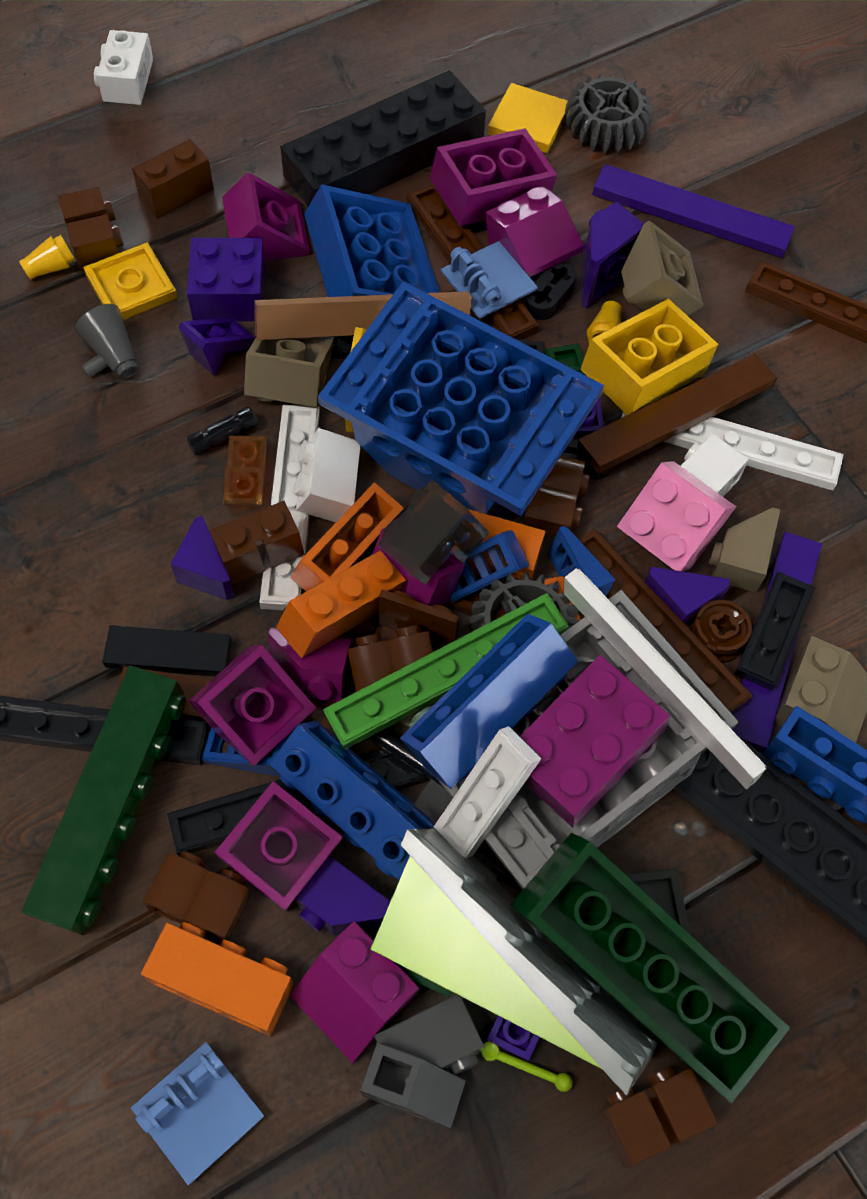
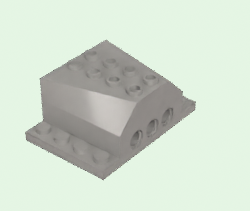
[438,590,738,889]

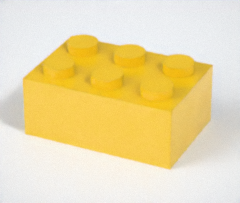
[580,299,719,415]

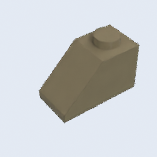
[708,507,780,593]

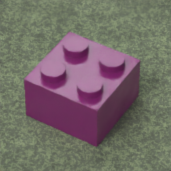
[214,781,343,912]

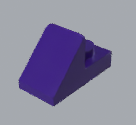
[179,317,255,375]

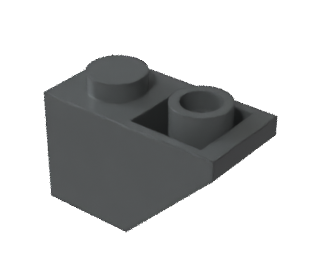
[360,1042,466,1129]

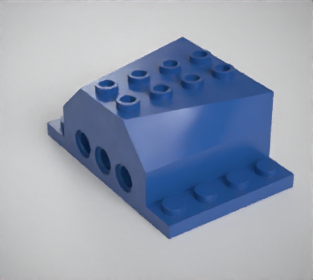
[318,281,604,516]

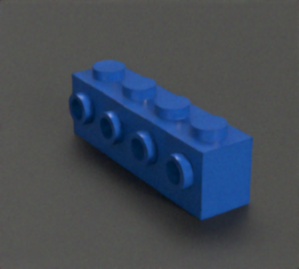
[400,614,578,789]
[763,705,867,823]
[270,720,436,880]

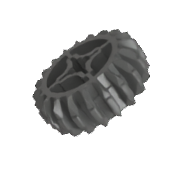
[565,73,653,154]
[469,571,580,631]

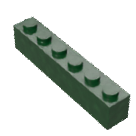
[21,665,186,936]

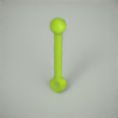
[481,1041,573,1092]

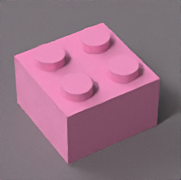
[617,461,736,572]

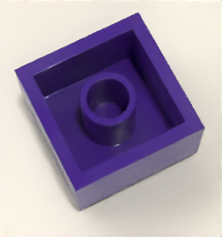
[187,238,266,321]

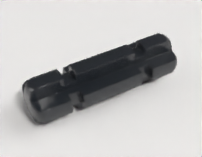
[187,407,258,455]

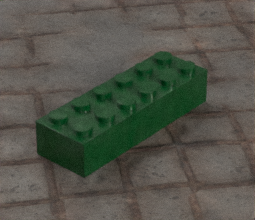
[510,833,790,1103]

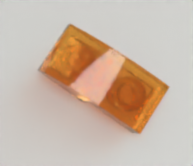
[223,436,268,506]

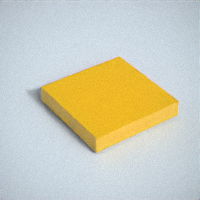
[487,83,568,153]
[83,242,178,320]

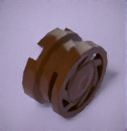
[690,600,752,663]

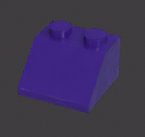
[582,201,644,309]

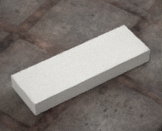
[434,726,541,858]

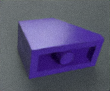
[296,856,391,935]

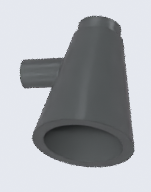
[75,304,139,379]

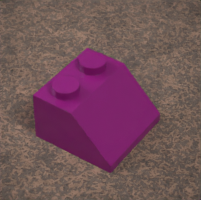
[222,172,310,261]
[485,185,584,277]
[188,644,316,766]
[290,921,419,1064]

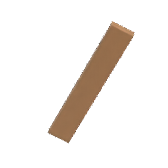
[255,291,472,340]

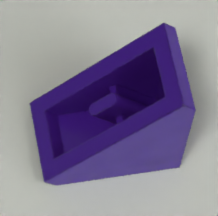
[171,516,235,600]
[645,567,730,626]

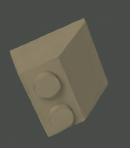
[621,221,704,316]
[244,337,334,408]
[774,636,867,743]

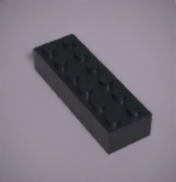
[280,70,486,207]

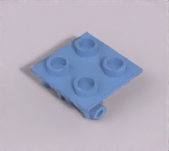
[441,241,538,319]
[131,1042,264,1186]

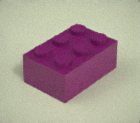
[430,128,557,226]
[520,655,670,828]

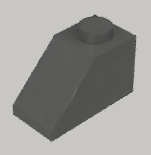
[374,994,484,1075]

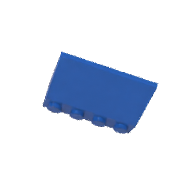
[304,184,440,297]

